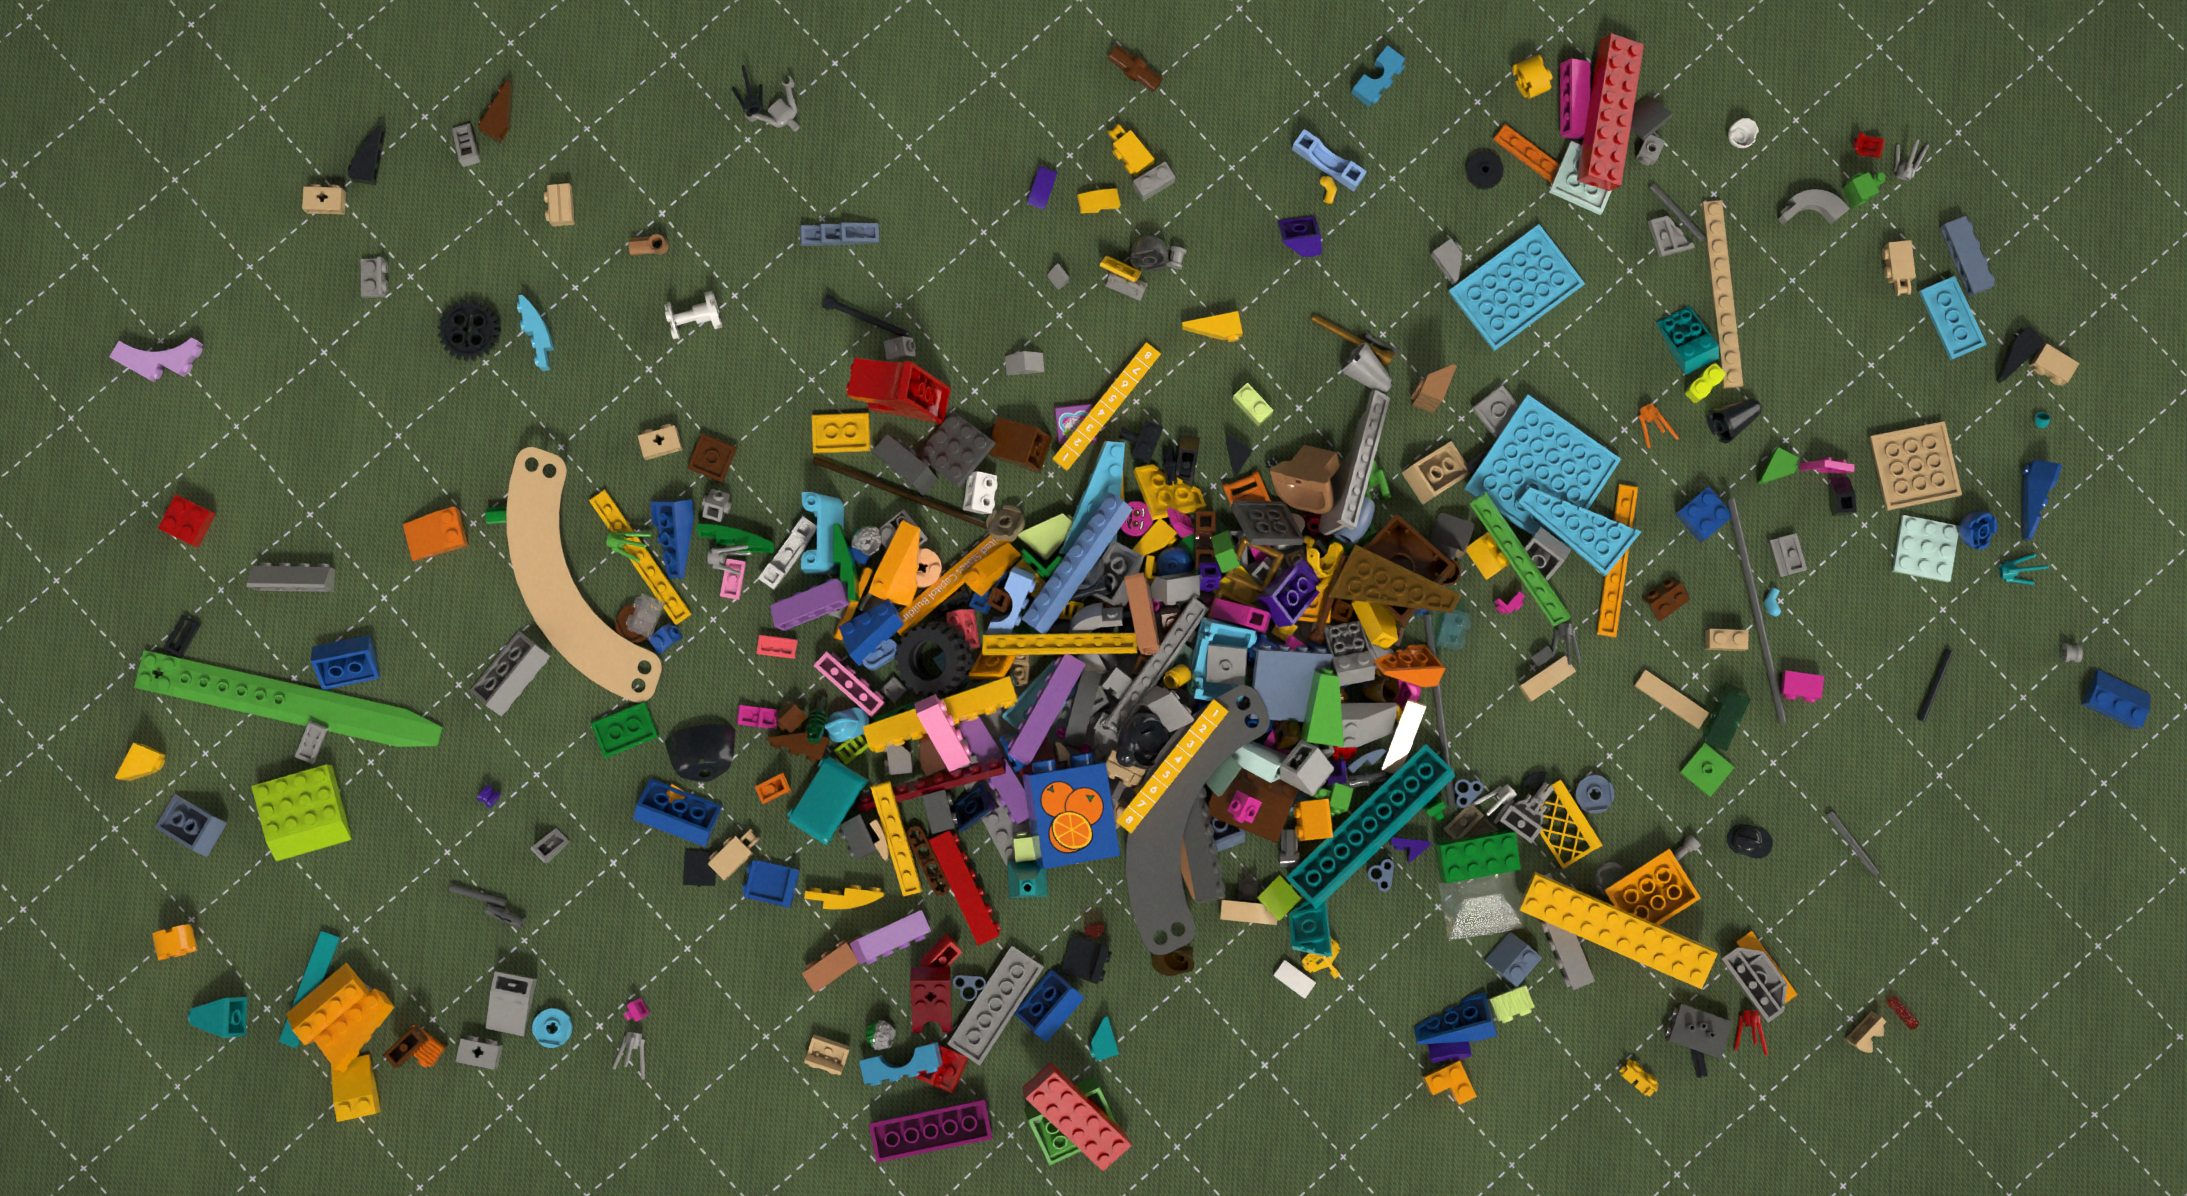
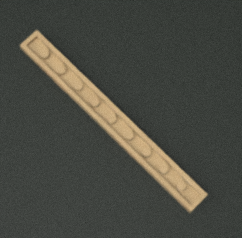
[1702,200,1743,389]

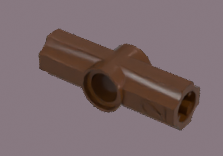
[1108,45,1163,92]

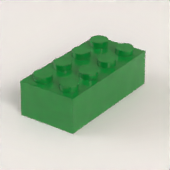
[1435,829,1521,884]

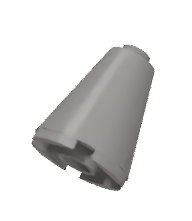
[1339,342,1392,393]

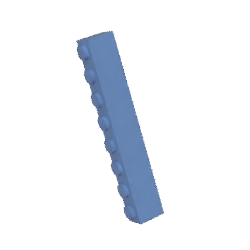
[1022,493,1133,634]

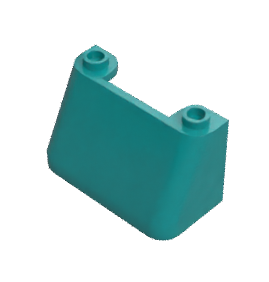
[787,756,869,846]

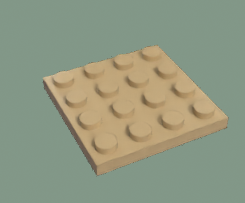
[1869,421,1962,511]

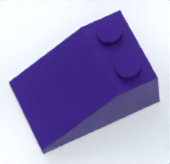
[1257,558,1321,627]

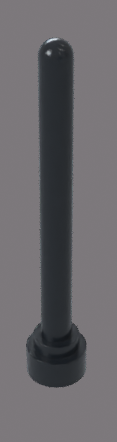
[822,294,909,337]
[1028,578,1112,609]

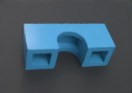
[1351,45,1405,107]

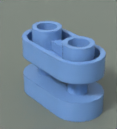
[862,639,899,670]

